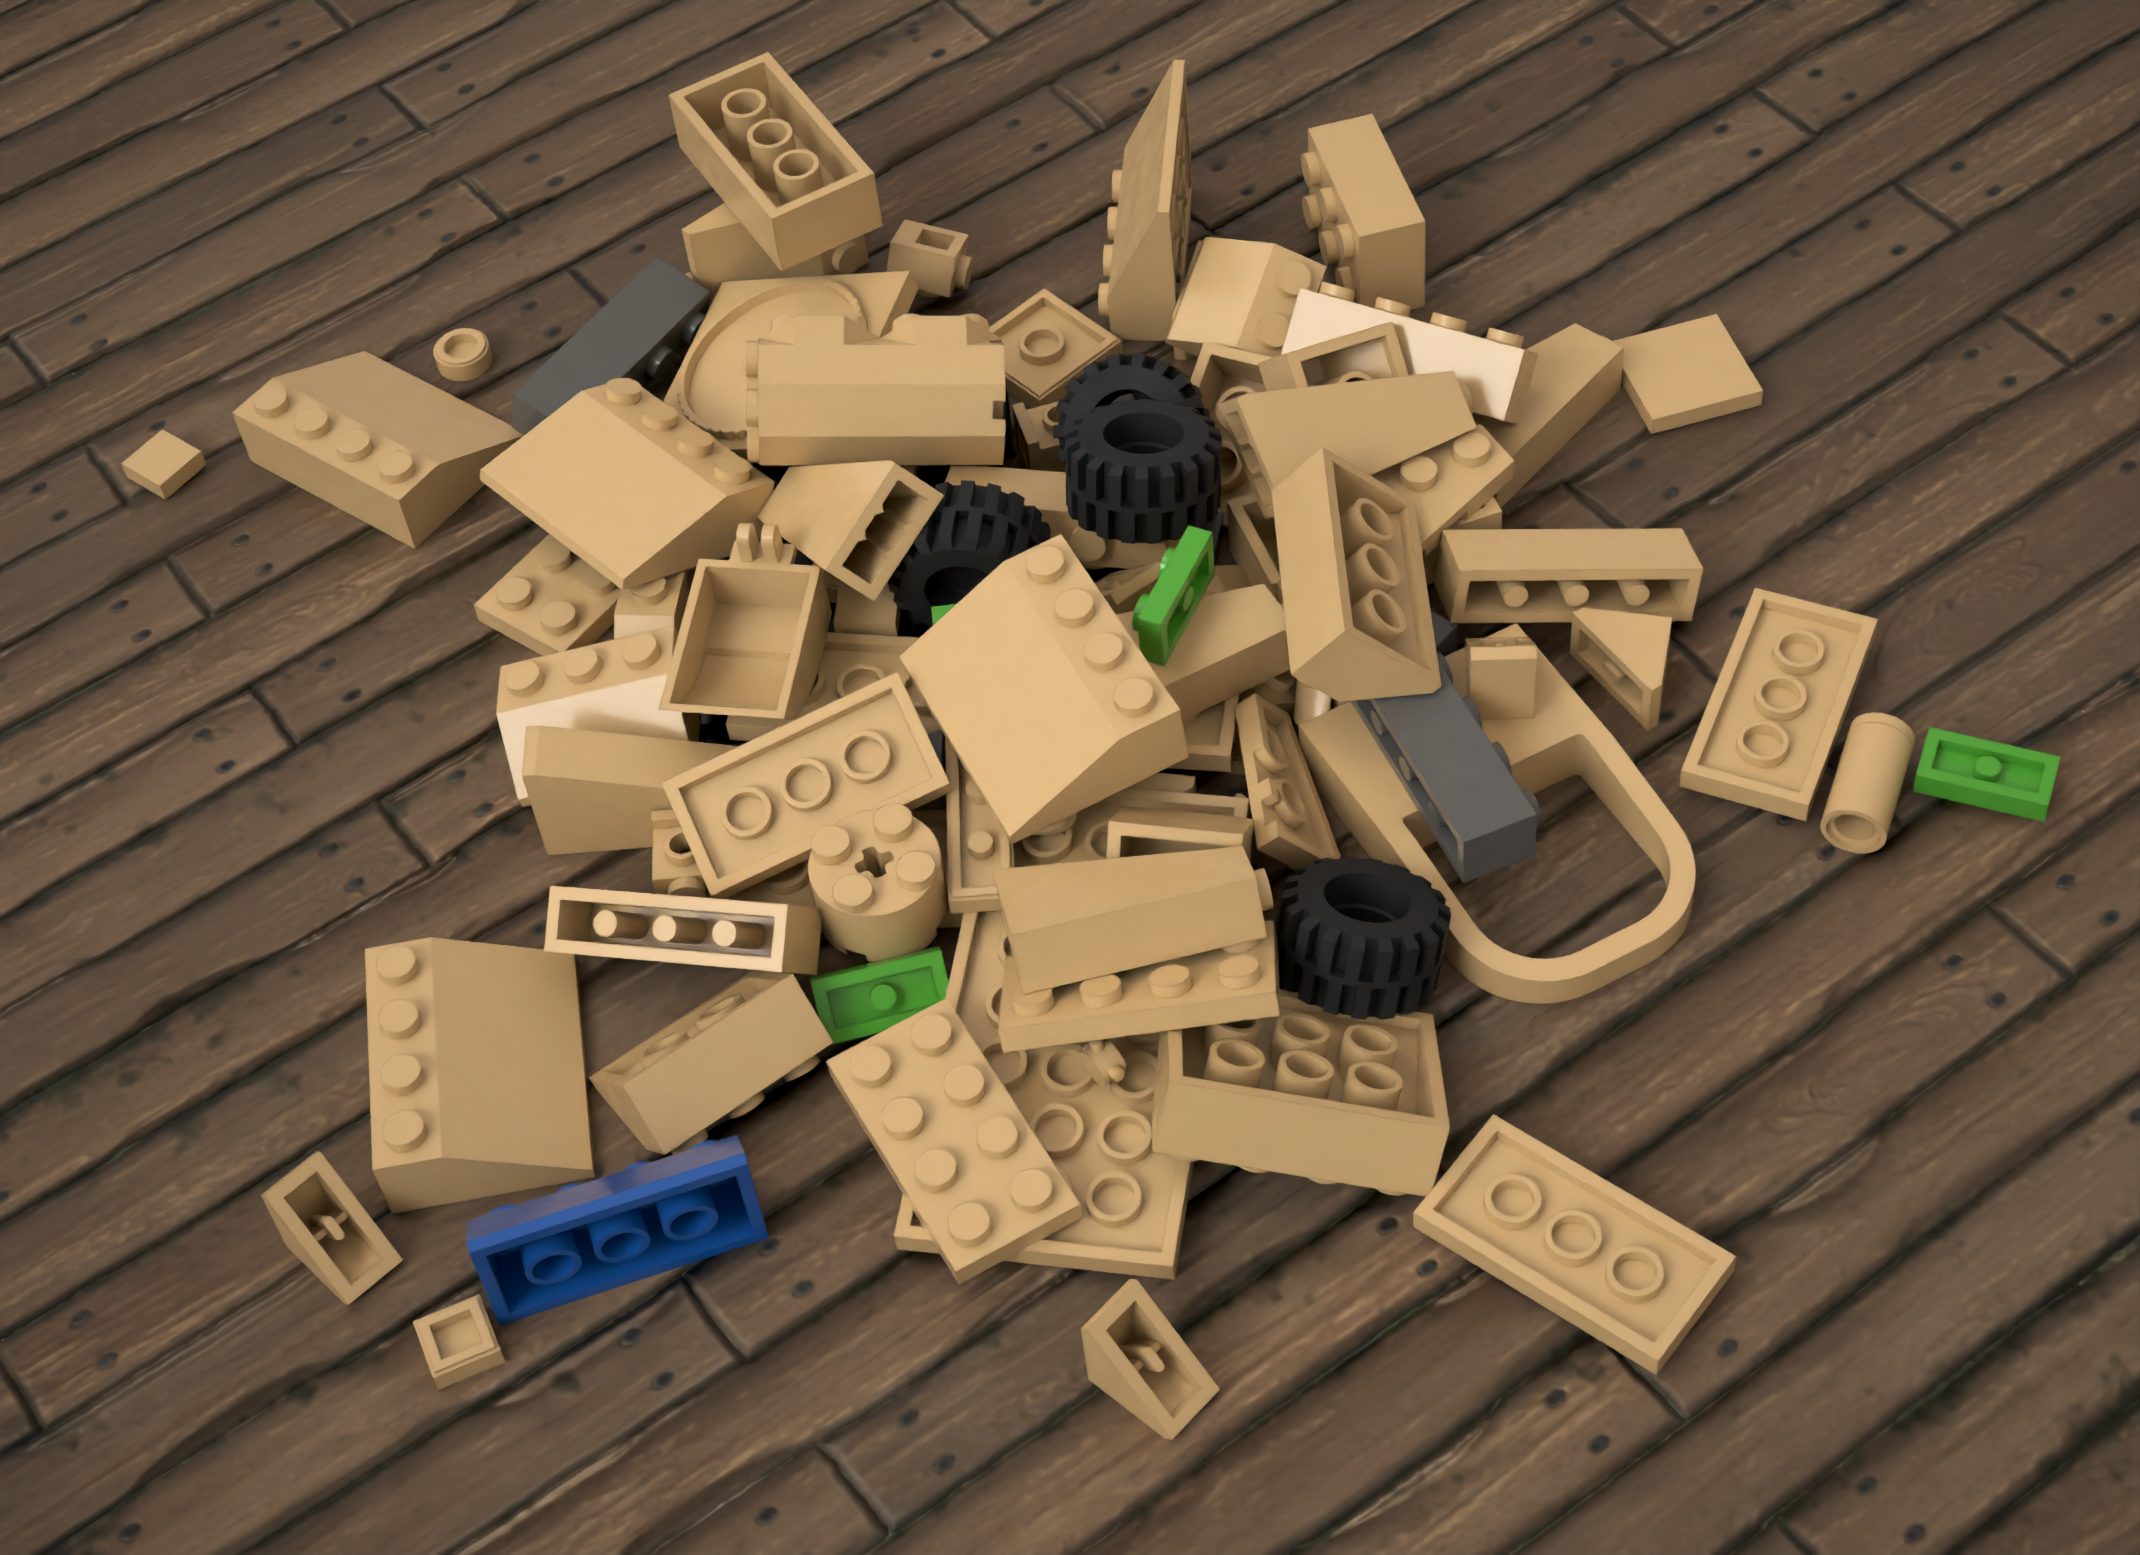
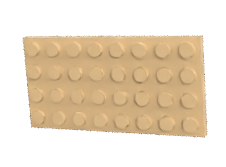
[894,788,1251,1280]

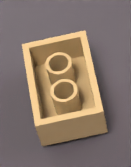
[1301,114,1425,310]

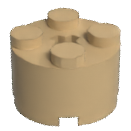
[808,803,949,962]

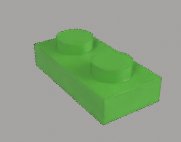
[1132,525,1215,666]
[1913,727,2061,822]
[810,946,949,1045]

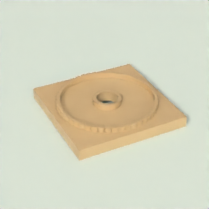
[663,271,920,465]

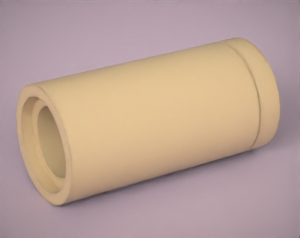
[1820,712,1915,854]

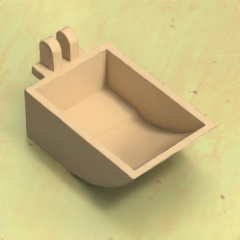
[658,523,832,719]

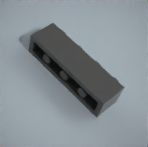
[512,256,710,435]
[1351,652,1542,883]

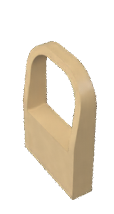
[1299,623,1696,1004]

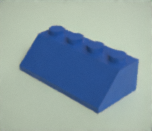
[466,1135,769,1325]

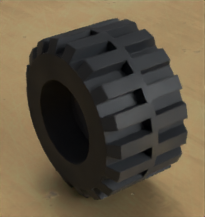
[1053,353,1210,464]
[1065,399,1222,544]
[888,480,1051,630]
[1275,856,1451,1020]

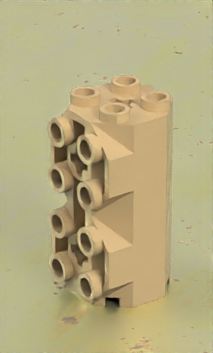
[746,313,1006,465]

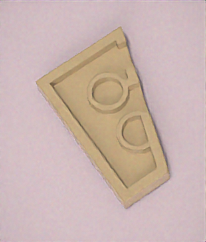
[1371,424,1514,557]
[1234,694,1341,871]

